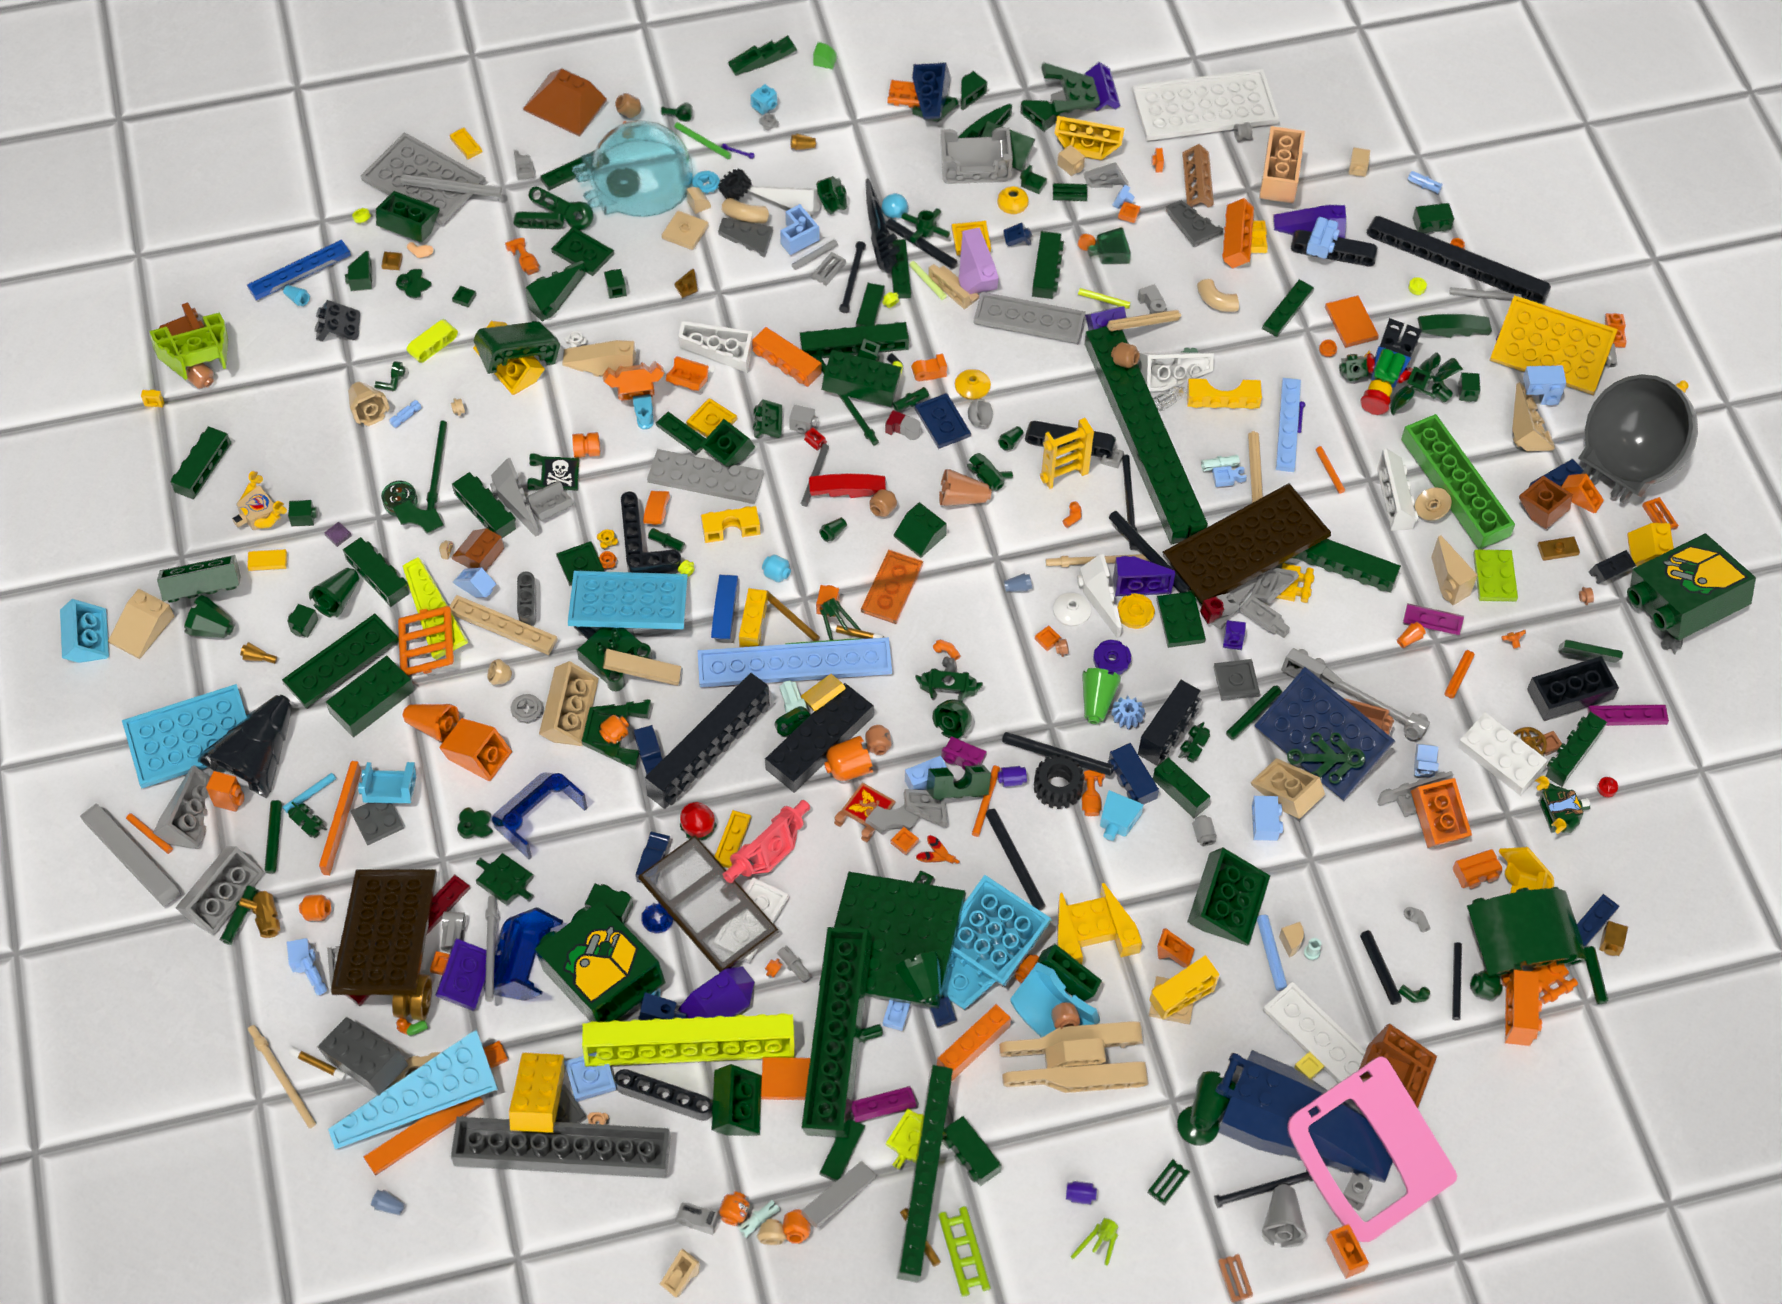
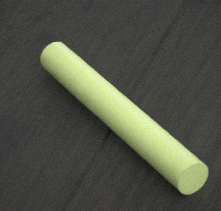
[909,261,947,300]

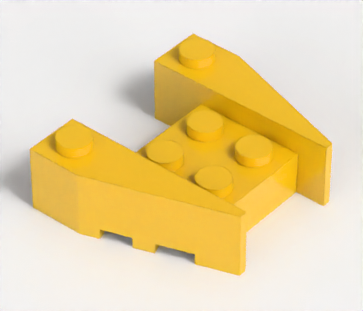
[1057,883,1142,964]

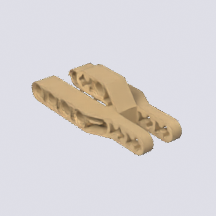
[999,1022,1148,1093]

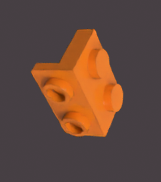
[666,356,709,391]

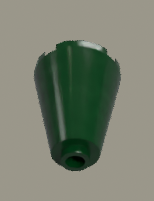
[309,568,359,618]
[1190,1071,1236,1131]

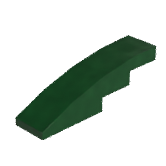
[727,35,797,75]
[958,103,1012,138]
[1417,314,1492,338]

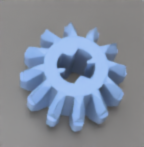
[1111,696,1145,729]

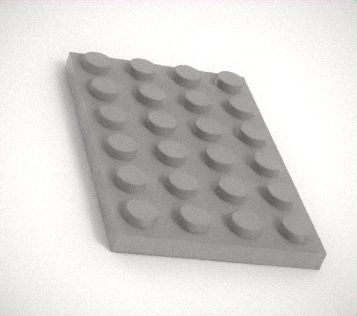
[361,132,486,225]

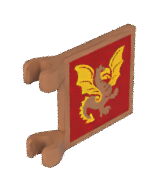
[834,782,896,842]

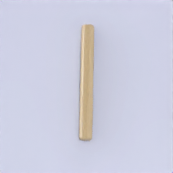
[1107,310,1181,331]
[1248,431,1263,503]

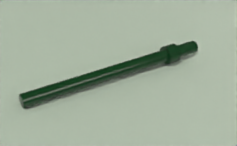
[426,420,447,510]

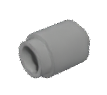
[1192,815,1216,846]

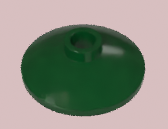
[1177,1105,1219,1146]

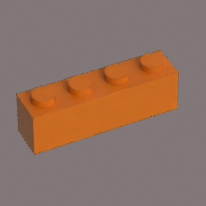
[1222,198,1254,268]
[752,327,822,387]
[937,1004,1011,1082]

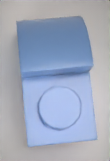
[1414,744,1439,777]

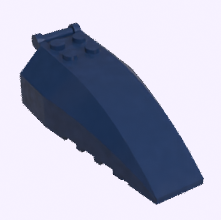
[1216,1050,1393,1183]

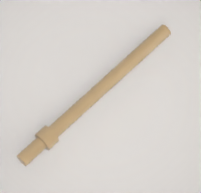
[1046,554,1149,567]
[248,1025,316,1128]

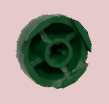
[932,699,972,739]

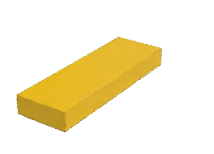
[714,810,752,869]

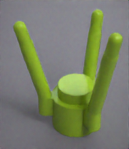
[1071,1218,1118,1266]

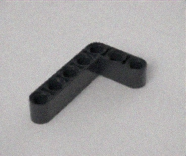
[621,491,682,574]

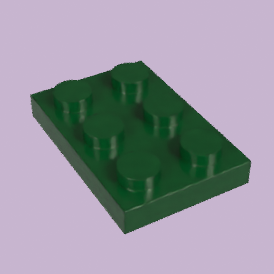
[1156,591,1206,648]

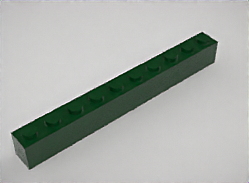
[896,1065,953,1283]

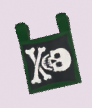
[527,453,580,491]

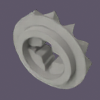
[511,694,542,723]

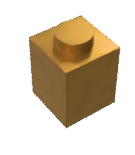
[1599,921,1628,956]

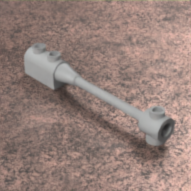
[1281,648,1430,740]

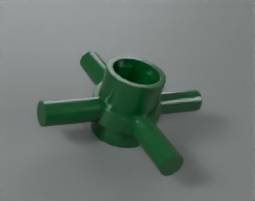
[901,208,950,243]

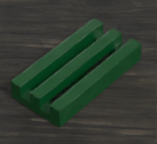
[1053,183,1088,201]
[1147,1159,1190,1206]

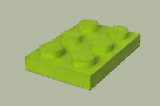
[1473,550,1518,602]

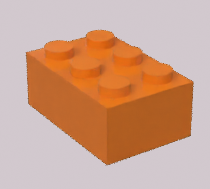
[1411,778,1472,848]
[1505,970,1542,1046]

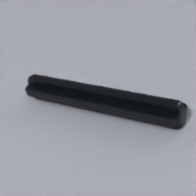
[1360,930,1402,1005]

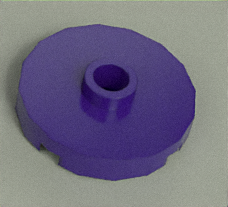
[1093,640,1131,675]

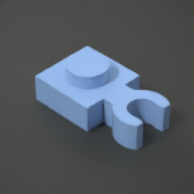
[1212,466,1246,487]

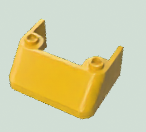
[1499,847,1554,893]

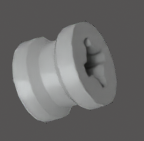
[1234,122,1252,141]

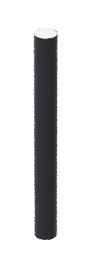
[1452,942,1462,1021]

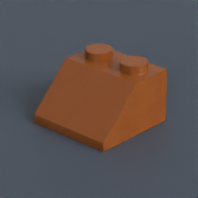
[1519,476,1573,529]
[451,528,504,572]

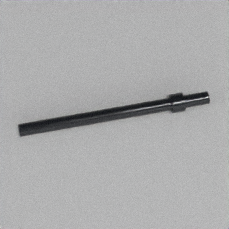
[1122,455,1138,550]

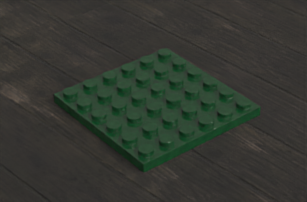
[819,871,966,1008]

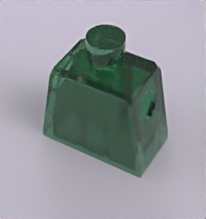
[1088,227,1131,265]

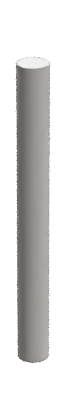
[1449,287,1521,301]

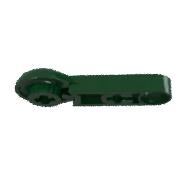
[528,186,593,230]

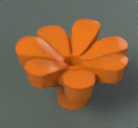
[1501,630,1526,648]

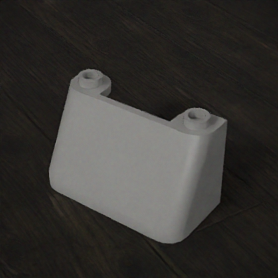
[941,127,1012,184]

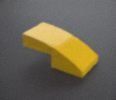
[1251,221,1268,253]

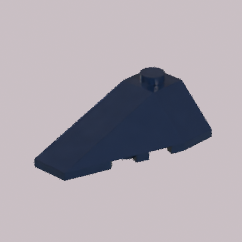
[912,62,950,119]

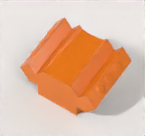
[603,361,665,401]

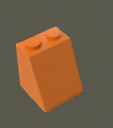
[439,718,512,781]

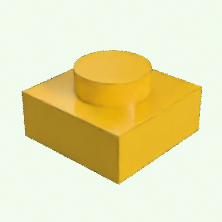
[141,389,164,407]

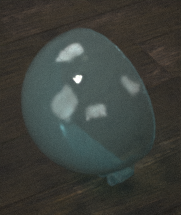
[572,120,693,217]

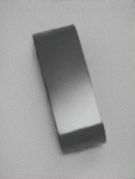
[517,571,536,626]

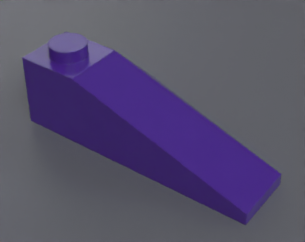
[1273,205,1346,238]

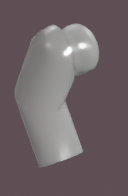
[1404,907,1431,932]

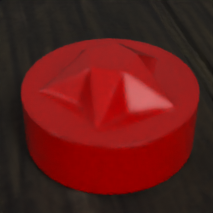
[1597,777,1618,797]

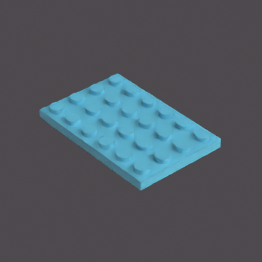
[568,571,687,630]
[122,684,247,788]

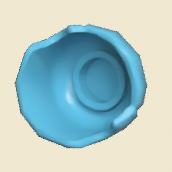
[881,193,908,218]

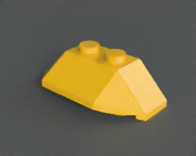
[1054,116,1125,160]

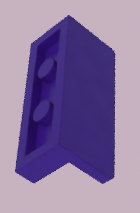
[1085,62,1121,111]

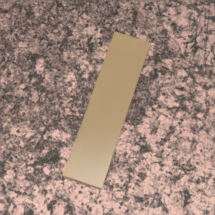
[603,649,681,686]

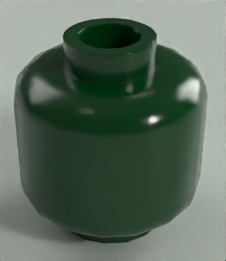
[1470,970,1503,1000]

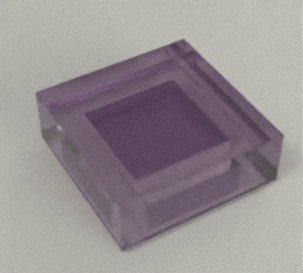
[324,522,352,547]

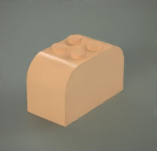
[1259,126,1305,203]

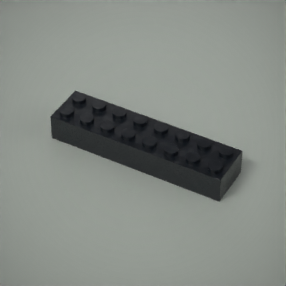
[645,673,770,809]

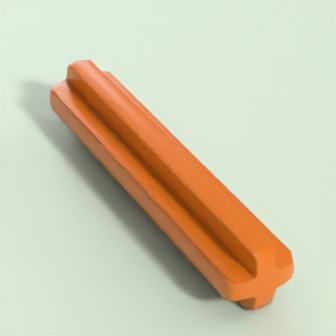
[1444,650,1475,699]

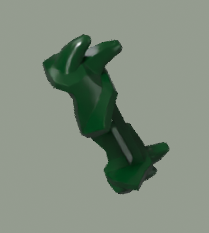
[915,668,983,702]

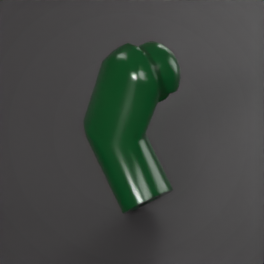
[1398,984,1430,1003]

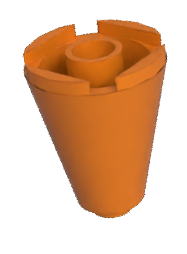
[403,704,459,742]

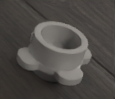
[759,113,779,130]

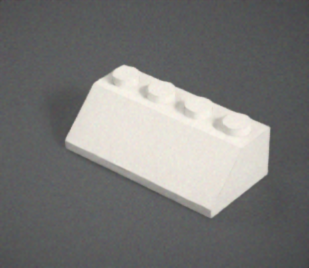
[1377,449,1418,531]

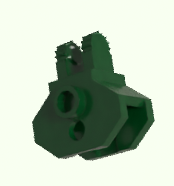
[816,176,847,215]

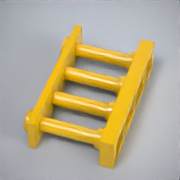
[1040,418,1094,489]

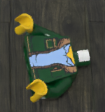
[1535,776,1590,834]

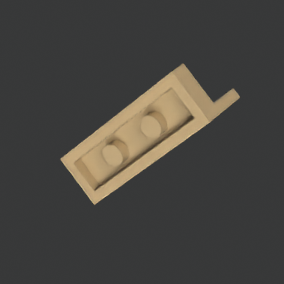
[928,264,979,309]

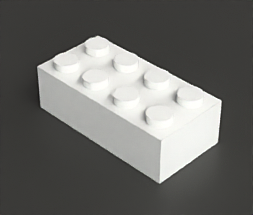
[1459,712,1548,796]

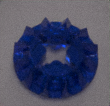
[641,902,674,933]

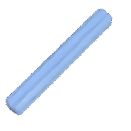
[1257,915,1287,991]

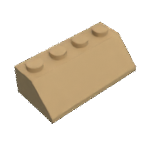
[539,661,599,746]

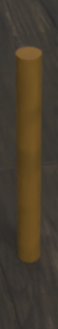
[767,590,820,641]

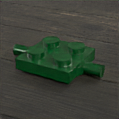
[476,853,534,905]

